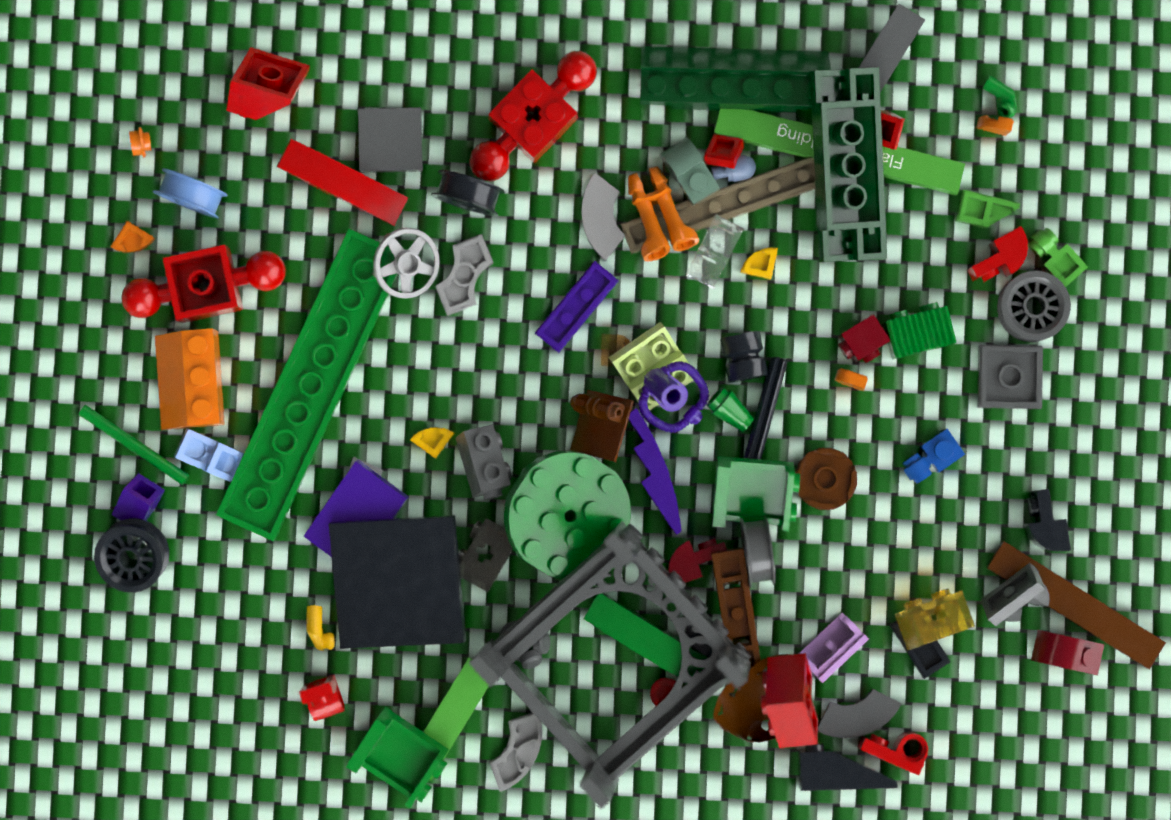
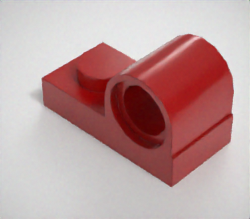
[299,674,345,721]
[857,731,929,776]

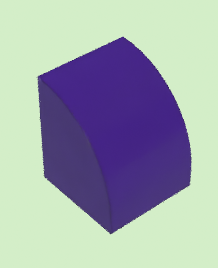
[112,473,165,521]

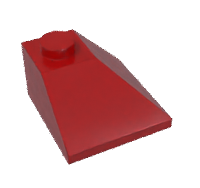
[226,47,310,120]

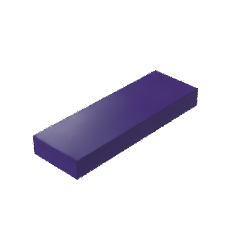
[535,261,619,353]

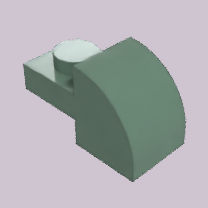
[659,137,720,206]

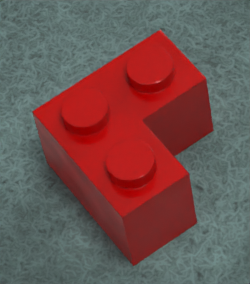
[761,653,818,748]

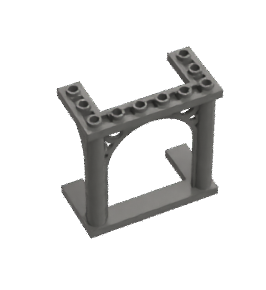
[469,521,751,809]

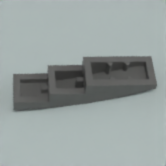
[859,4,925,92]

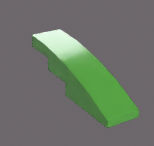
[424,657,489,781]

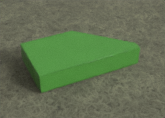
[955,190,1020,229]

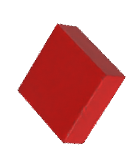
[704,134,744,169]

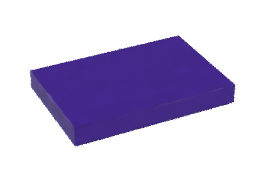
[303,459,409,557]

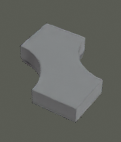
[435,234,494,316]

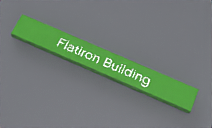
[714,109,965,196]

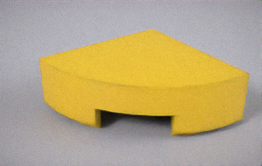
[740,248,778,280]
[410,427,454,459]

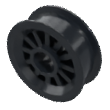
[431,170,505,217]
[94,518,170,593]

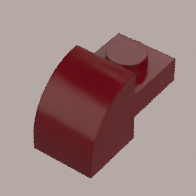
[668,538,727,583]
[1031,630,1104,675]

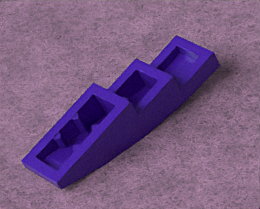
[628,408,682,535]

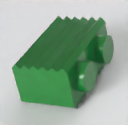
[883,302,957,360]

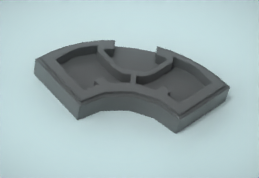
[818,688,901,738]

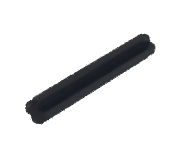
[744,357,787,459]

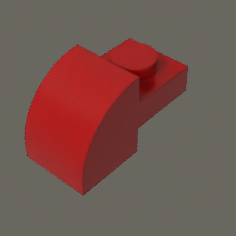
[967,226,1028,282]

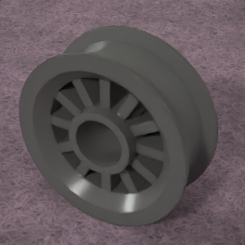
[997,271,1071,342]
[740,515,775,588]

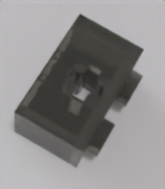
[459,518,513,592]

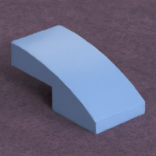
[174,428,244,482]

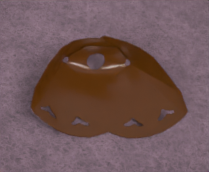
[713,654,792,743]

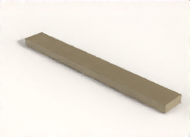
[621,158,816,255]

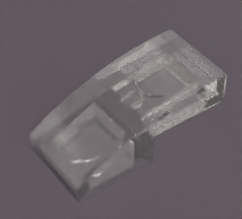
[686,214,744,289]

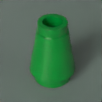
[707,387,754,432]

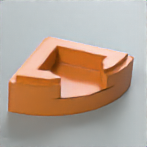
[976,115,1014,136]
[110,221,155,253]

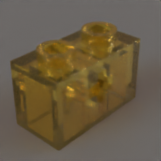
[895,588,975,650]

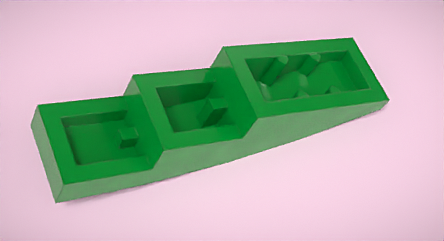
[583,593,708,677]

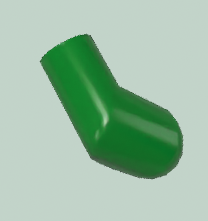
[982,75,1017,118]

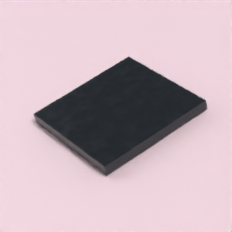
[329,515,466,649]

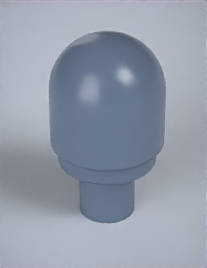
[711,155,756,182]

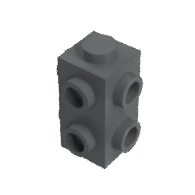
[456,424,512,500]

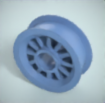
[153,168,228,219]

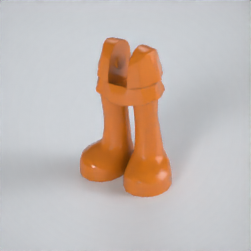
[628,166,700,262]

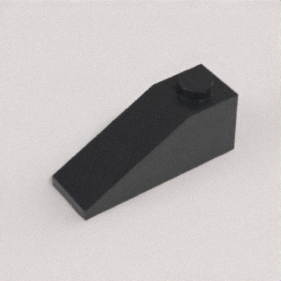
[797,743,897,791]

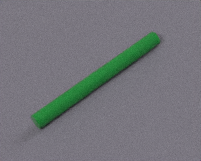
[78,405,190,485]

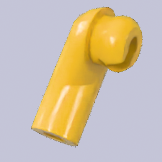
[306,605,335,651]

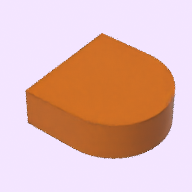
[834,368,868,392]

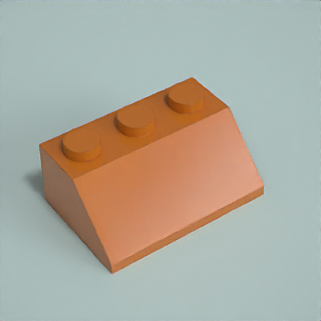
[155,328,225,430]

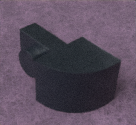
[1023,489,1071,552]

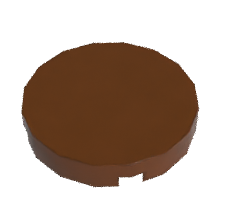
[795,448,857,510]

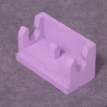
[798,613,869,683]

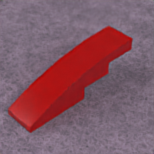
[276,139,408,226]

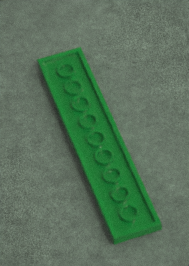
[216,229,398,542]

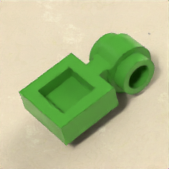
[1028,227,1088,287]

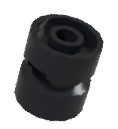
[720,331,768,383]

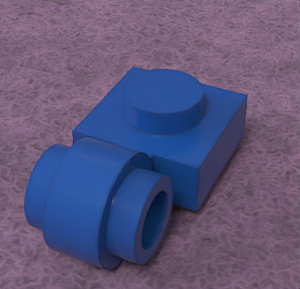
[902,429,965,484]

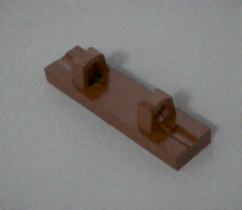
[711,547,763,674]

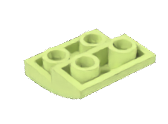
[608,322,693,411]

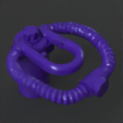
[638,361,710,433]

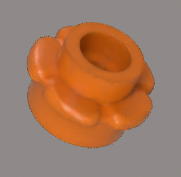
[129,127,152,158]

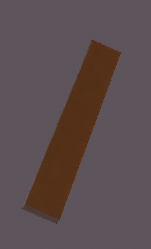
[986,541,1166,670]

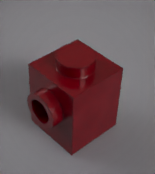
[838,314,890,364]

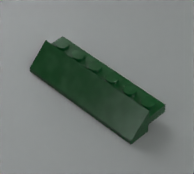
[640,46,831,113]
[810,67,887,262]

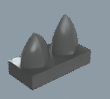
[981,563,1050,626]

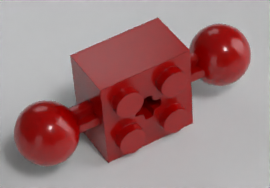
[469,51,597,181]
[121,244,286,323]

